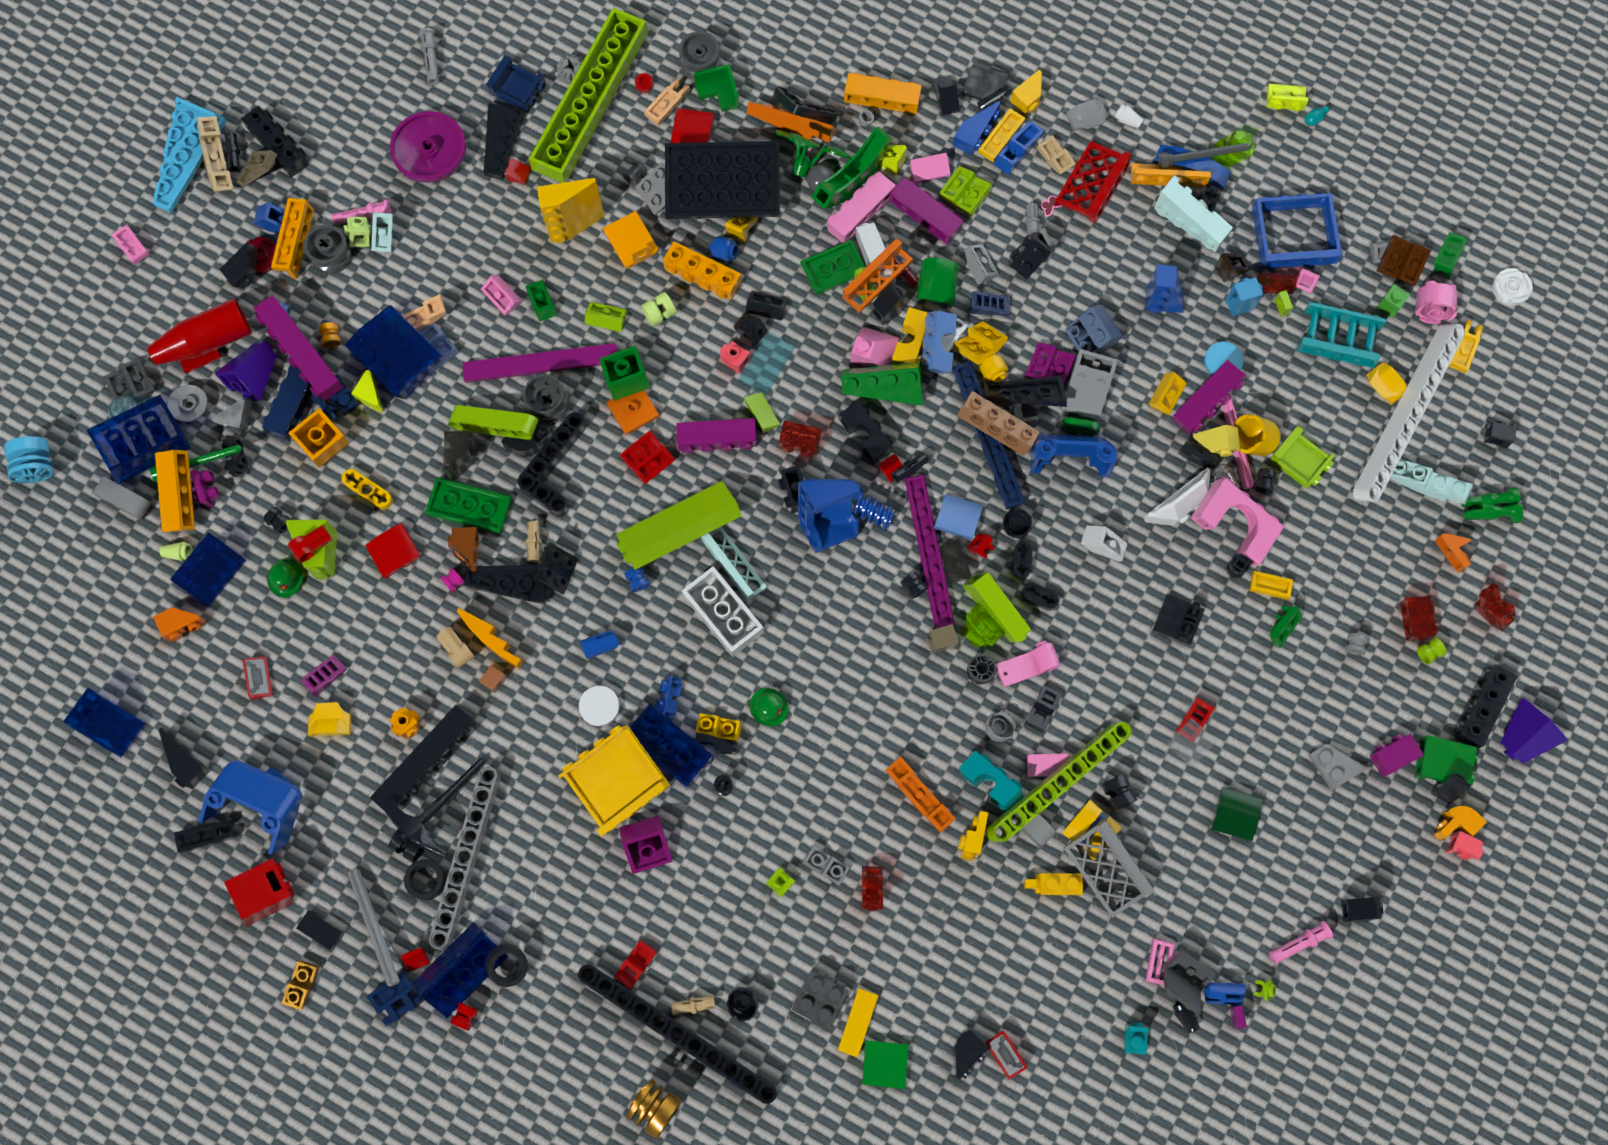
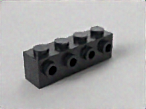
[240,105,309,178]
[1454,664,1518,749]

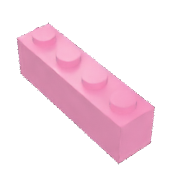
[827,172,896,243]

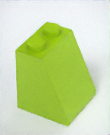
[286,520,337,580]

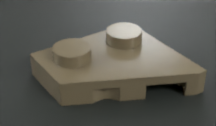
[237,150,277,187]

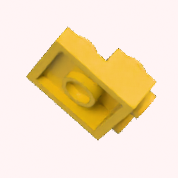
[958,811,988,861]

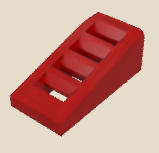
[1176,697,1215,743]

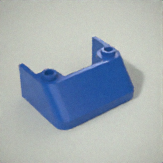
[198,760,302,855]

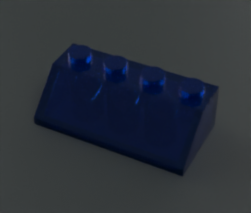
[629,704,713,791]
[412,922,508,1018]

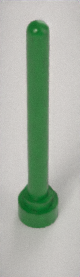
[150,445,242,482]

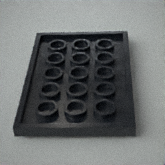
[665,141,780,219]

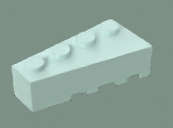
[1154,175,1233,252]

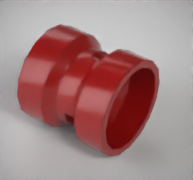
[450,1002,478,1031]

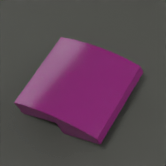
[1025,342,1076,388]

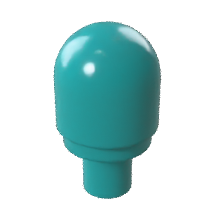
[1304,105,1329,127]

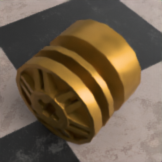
[626,1079,682,1140]

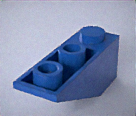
[953,101,1001,155]

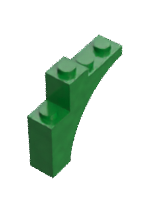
[811,126,893,209]

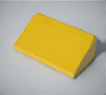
[1149,372,1187,415]

